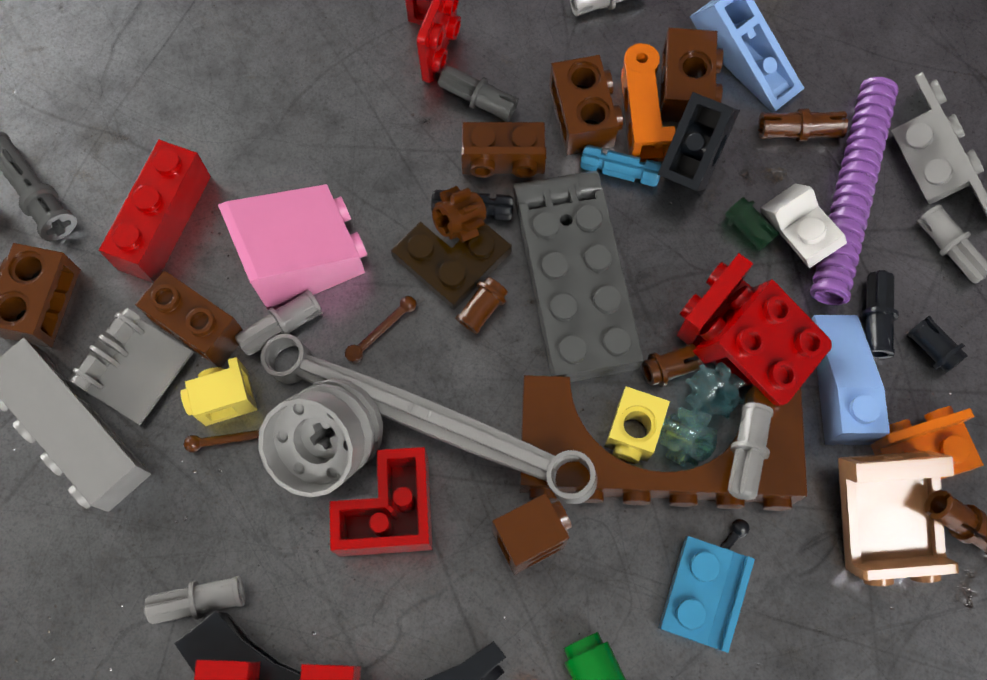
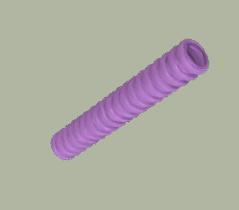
[810,77,899,305]

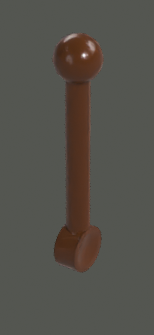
[345,296,417,364]
[183,430,259,453]

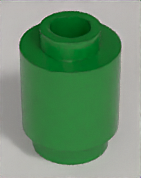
[563,632,626,680]

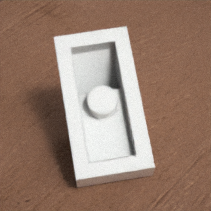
[760,183,847,268]

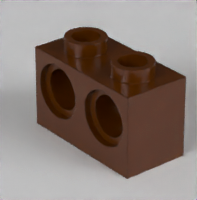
[549,55,623,155]
[0,243,81,348]
[135,270,243,367]
[492,493,572,575]

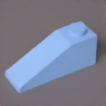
[690,0,804,112]
[812,315,890,445]

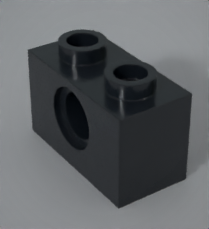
[658,92,740,191]

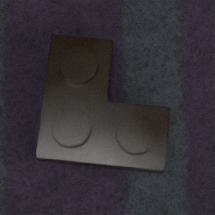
[391,221,512,310]

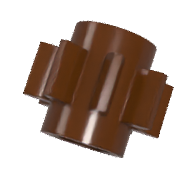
[432,186,486,243]

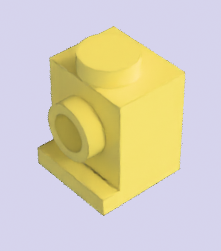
[180,357,258,426]

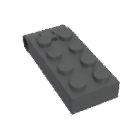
[513,170,644,382]

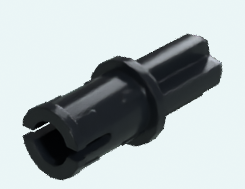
[862,270,899,359]

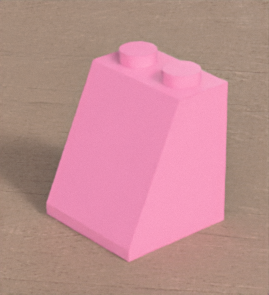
[218,184,367,310]

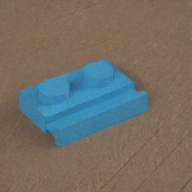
[658,536,755,653]

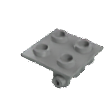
[68,308,194,425]

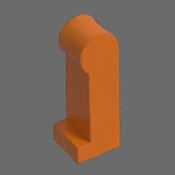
[621,43,676,162]

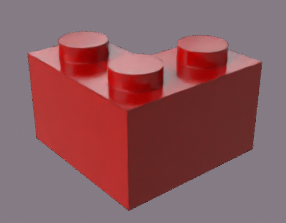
[329,447,433,557]

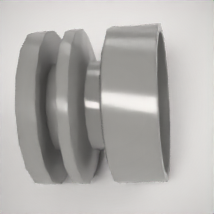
[258,378,383,498]

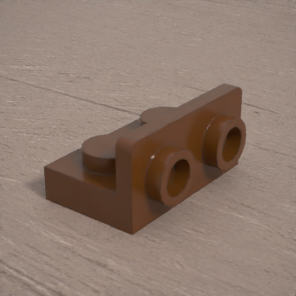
[461,122,546,178]

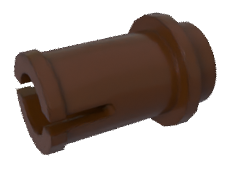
[455,277,508,335]
[642,343,703,388]

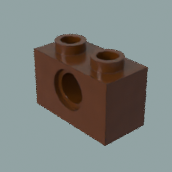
[659,27,723,122]

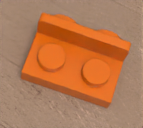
[871,406,984,480]

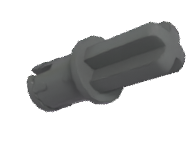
[438,66,519,122]

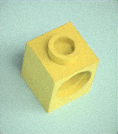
[604,386,670,464]

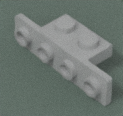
[891,72,987,217]

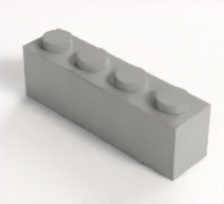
[0,338,152,512]

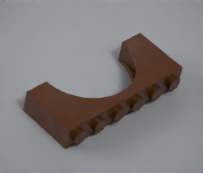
[520,375,807,511]

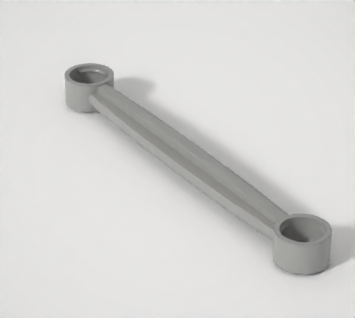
[261,334,598,504]

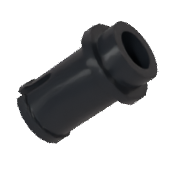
[907,316,968,373]

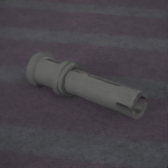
[0,132,77,241]

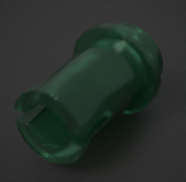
[725,197,780,252]

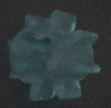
[685,362,745,421]
[659,407,717,466]

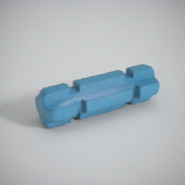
[580,145,662,187]

